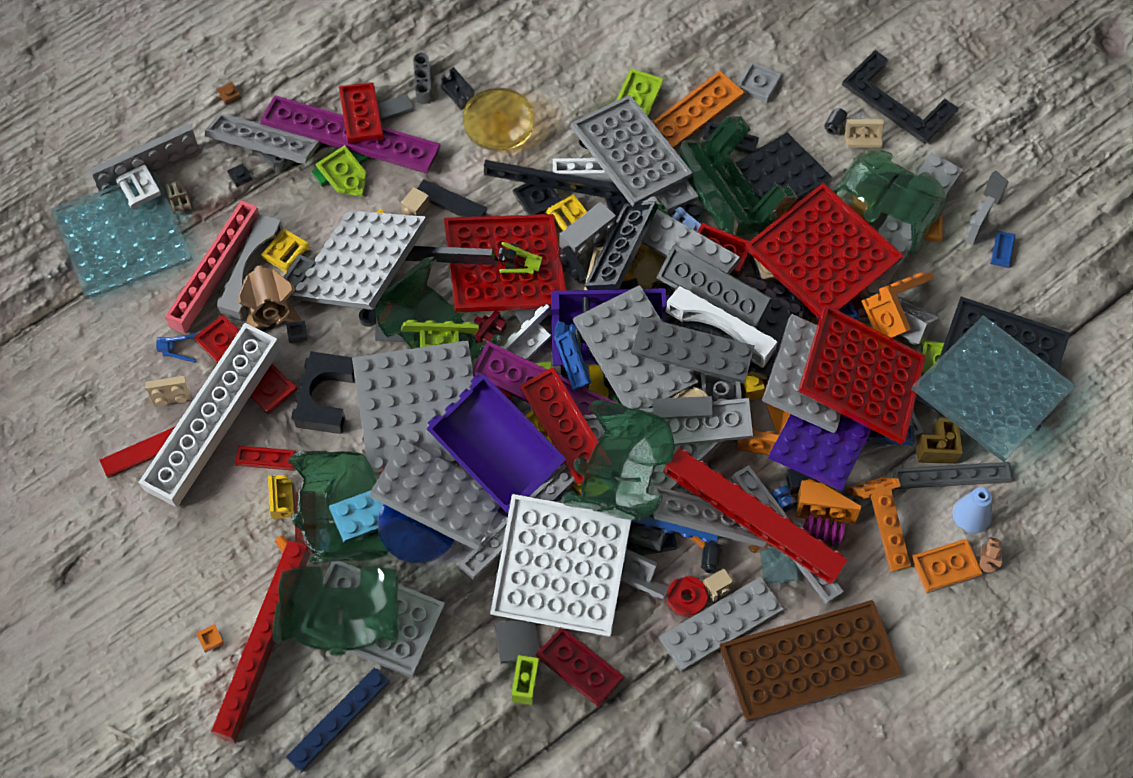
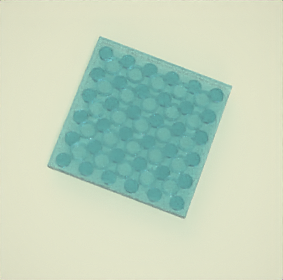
[51,171,193,300]
[911,315,1075,462]

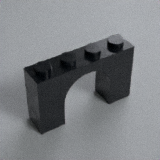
[291,351,355,434]

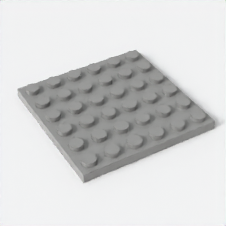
[292,211,430,310]
[352,341,474,473]

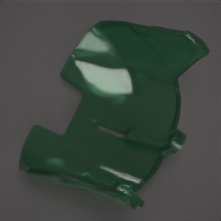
[832,150,947,256]
[375,256,502,361]
[561,399,675,520]
[288,451,390,564]
[273,567,398,656]

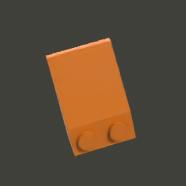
[796,480,861,525]

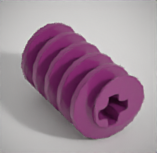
[803,514,845,548]

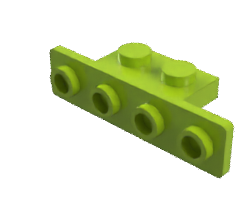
[401,320,479,347]

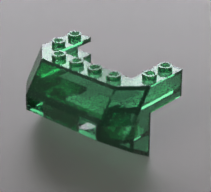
[680,116,798,235]

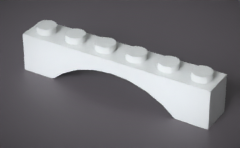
[666,286,777,368]

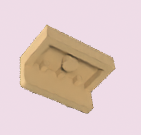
[845,119,884,148]

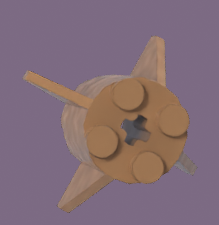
[238,266,301,329]

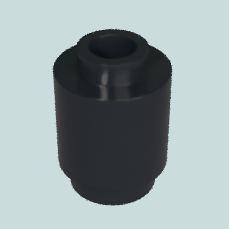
[824,108,847,135]
[701,542,722,574]

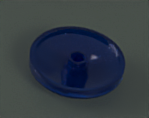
[378,504,455,563]

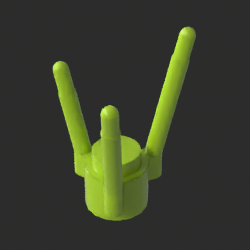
[500,242,542,274]

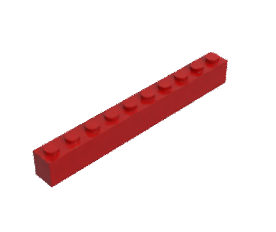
[662,448,847,585]
[211,540,311,743]

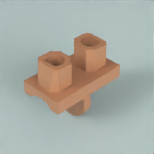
[979,537,1002,573]

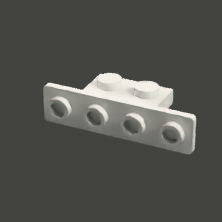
[500,304,551,360]

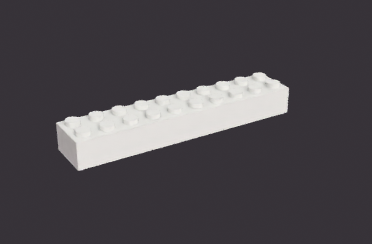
[138,323,281,508]

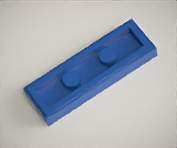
[555,331,592,392]

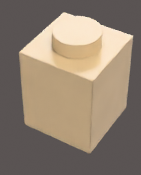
[401,187,430,216]

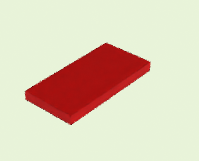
[338,82,384,143]

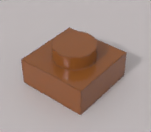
[217,82,241,105]

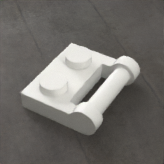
[116,164,161,209]

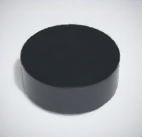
[359,308,377,327]

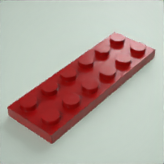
[194,315,297,414]
[519,367,612,486]

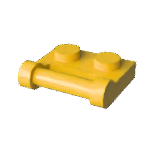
[546,194,587,231]
[261,228,311,274]

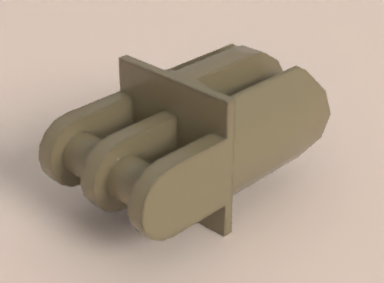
[165,180,192,214]

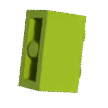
[511,655,539,705]

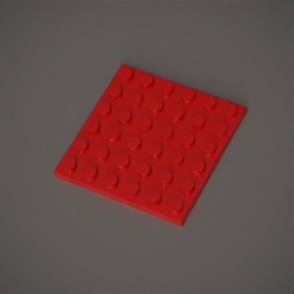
[745,183,903,318]
[443,214,566,313]
[798,304,926,444]

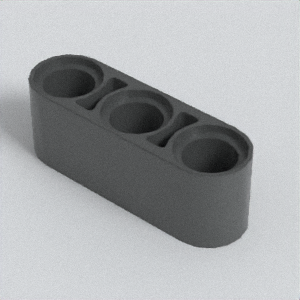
[413,52,432,105]

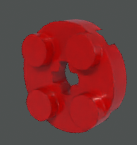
[667,576,708,618]

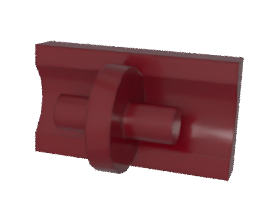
[473,311,507,346]

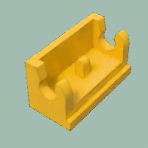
[268,475,294,519]

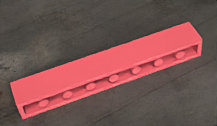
[165,200,259,334]

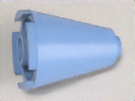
[953,488,993,534]

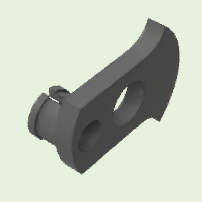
[252,150,287,172]

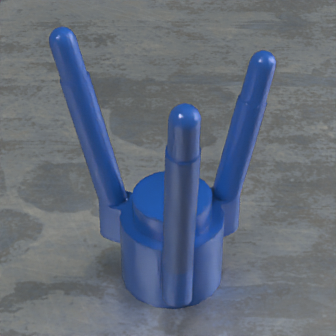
[156,334,197,363]

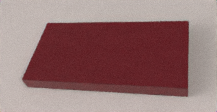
[535,627,625,708]

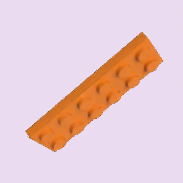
[652,71,744,149]

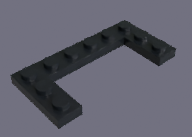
[842,50,959,144]

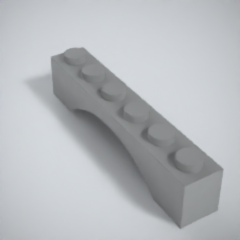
[217,214,282,321]

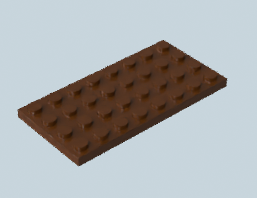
[719,600,903,723]

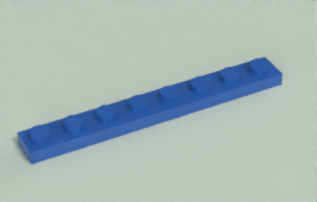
[561,493,718,543]

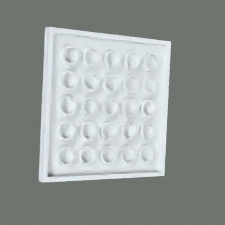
[490,494,632,636]

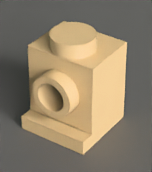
[703,569,735,603]

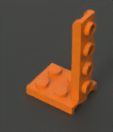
[862,271,934,338]
[736,411,791,456]
[847,476,911,572]

